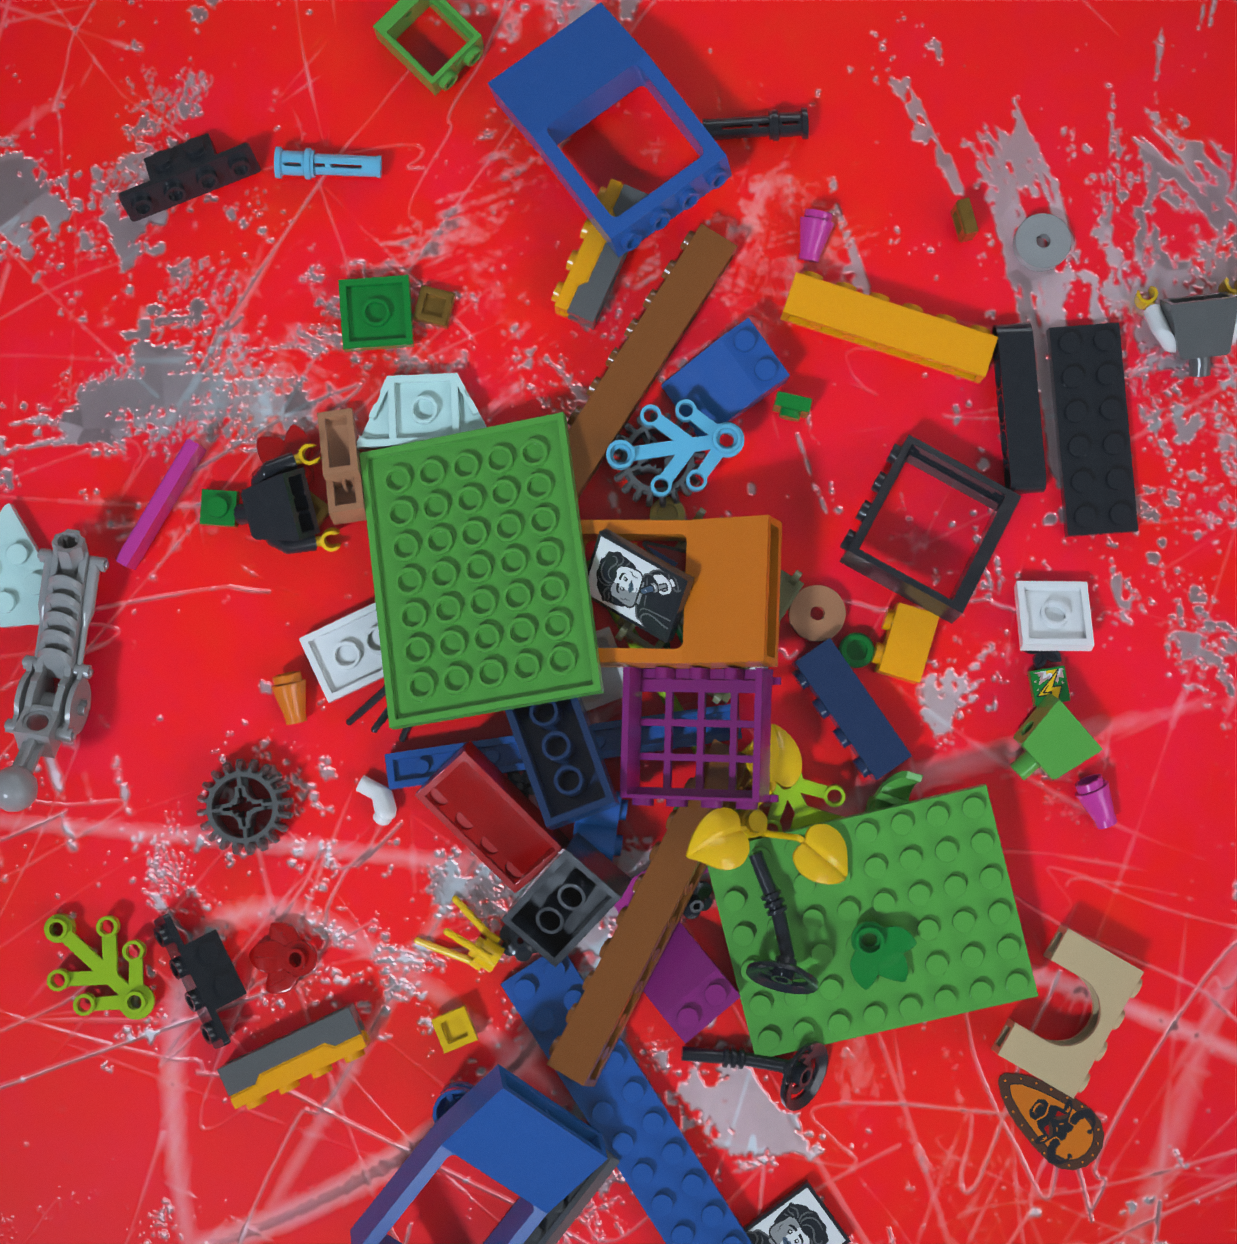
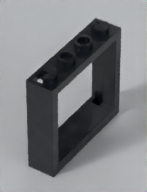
[839,435,1021,624]

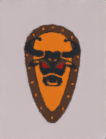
[998,1073,1104,1170]

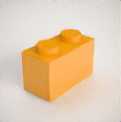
[871,602,939,684]

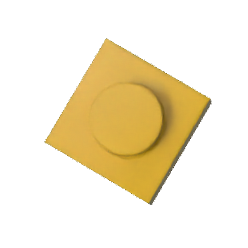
[431,1005,479,1054]

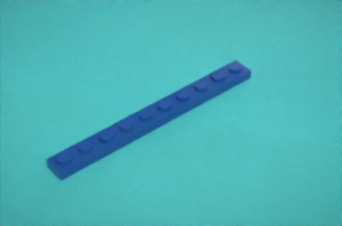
[385,704,742,790]

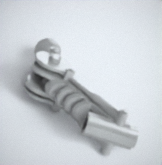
[0,529,109,812]

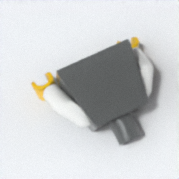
[1134,277,1237,377]

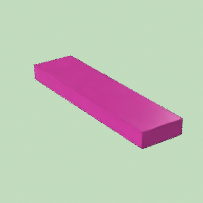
[115,439,207,570]

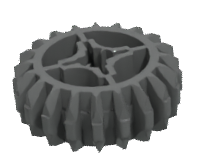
[611,412,706,508]
[196,759,294,855]

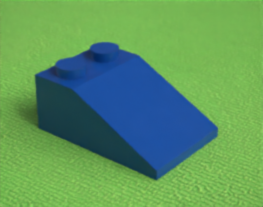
[661,318,790,437]

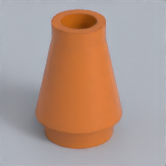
[271,671,307,725]

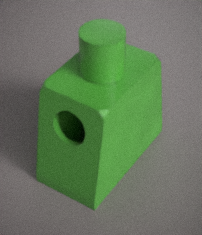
[1010,693,1102,780]

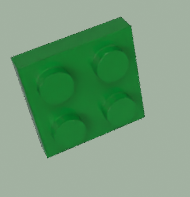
[338,275,414,352]

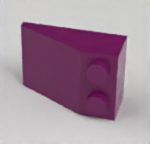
[643,921,741,1044]

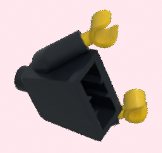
[234,444,341,554]

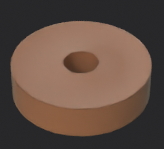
[788,585,846,642]

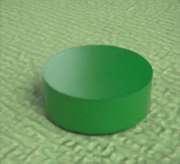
[838,633,874,668]

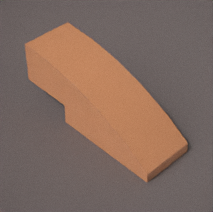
[317,408,366,525]

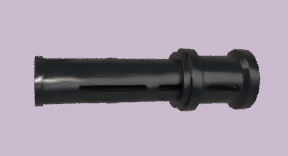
[702,107,809,141]

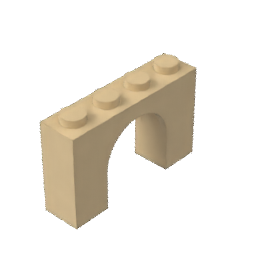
[991,925,1144,1099]

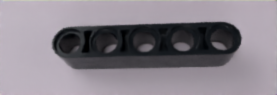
[992,322,1046,494]

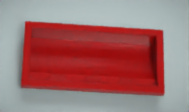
[415,740,569,893]

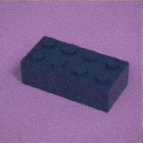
[505,697,620,830]

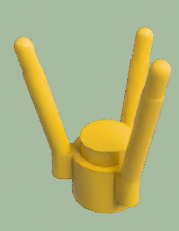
[414,896,505,973]

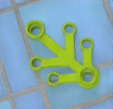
[767,773,845,832]
[44,913,155,1020]

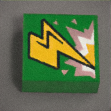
[1027,666,1071,706]

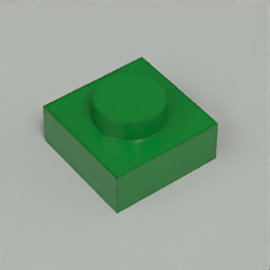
[772,391,812,421]
[200,489,240,528]

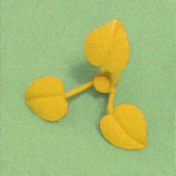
[686,724,848,885]

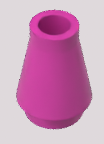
[798,209,834,263]
[1075,774,1118,829]

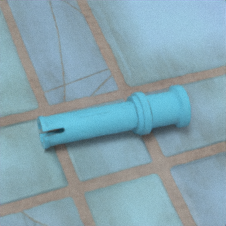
[274,146,382,180]

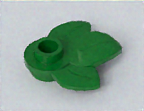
[850,921,917,990]

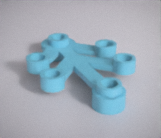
[606,399,745,497]

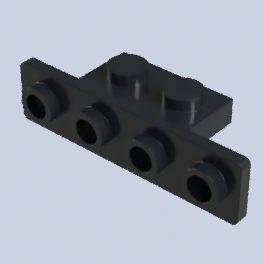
[118,133,261,222]
[153,913,247,1049]

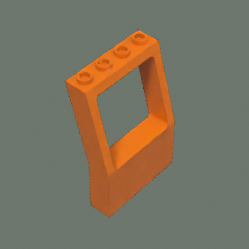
[581,515,782,669]

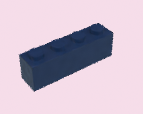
[792,638,912,780]

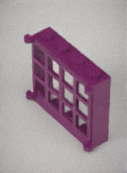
[620,666,781,809]

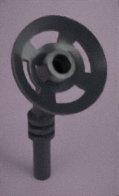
[746,851,819,994]
[681,1041,828,1111]

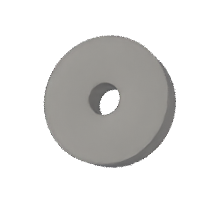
[1013,213,1071,272]

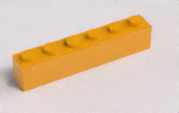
[780,271,998,383]

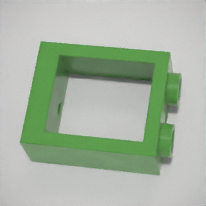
[373,0,484,96]

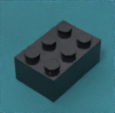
[501,832,632,967]

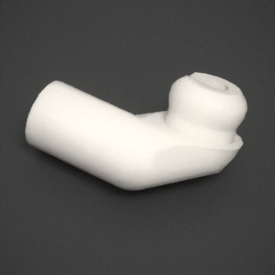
[356,775,397,826]

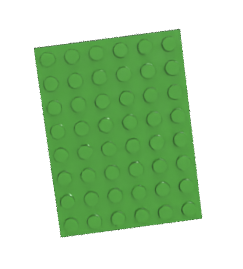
[359,412,604,730]
[707,784,1038,1057]

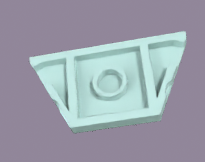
[357,373,487,449]
[0,503,44,628]

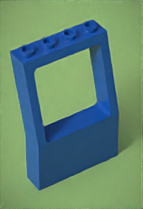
[488,2,732,258]
[350,1064,608,1244]

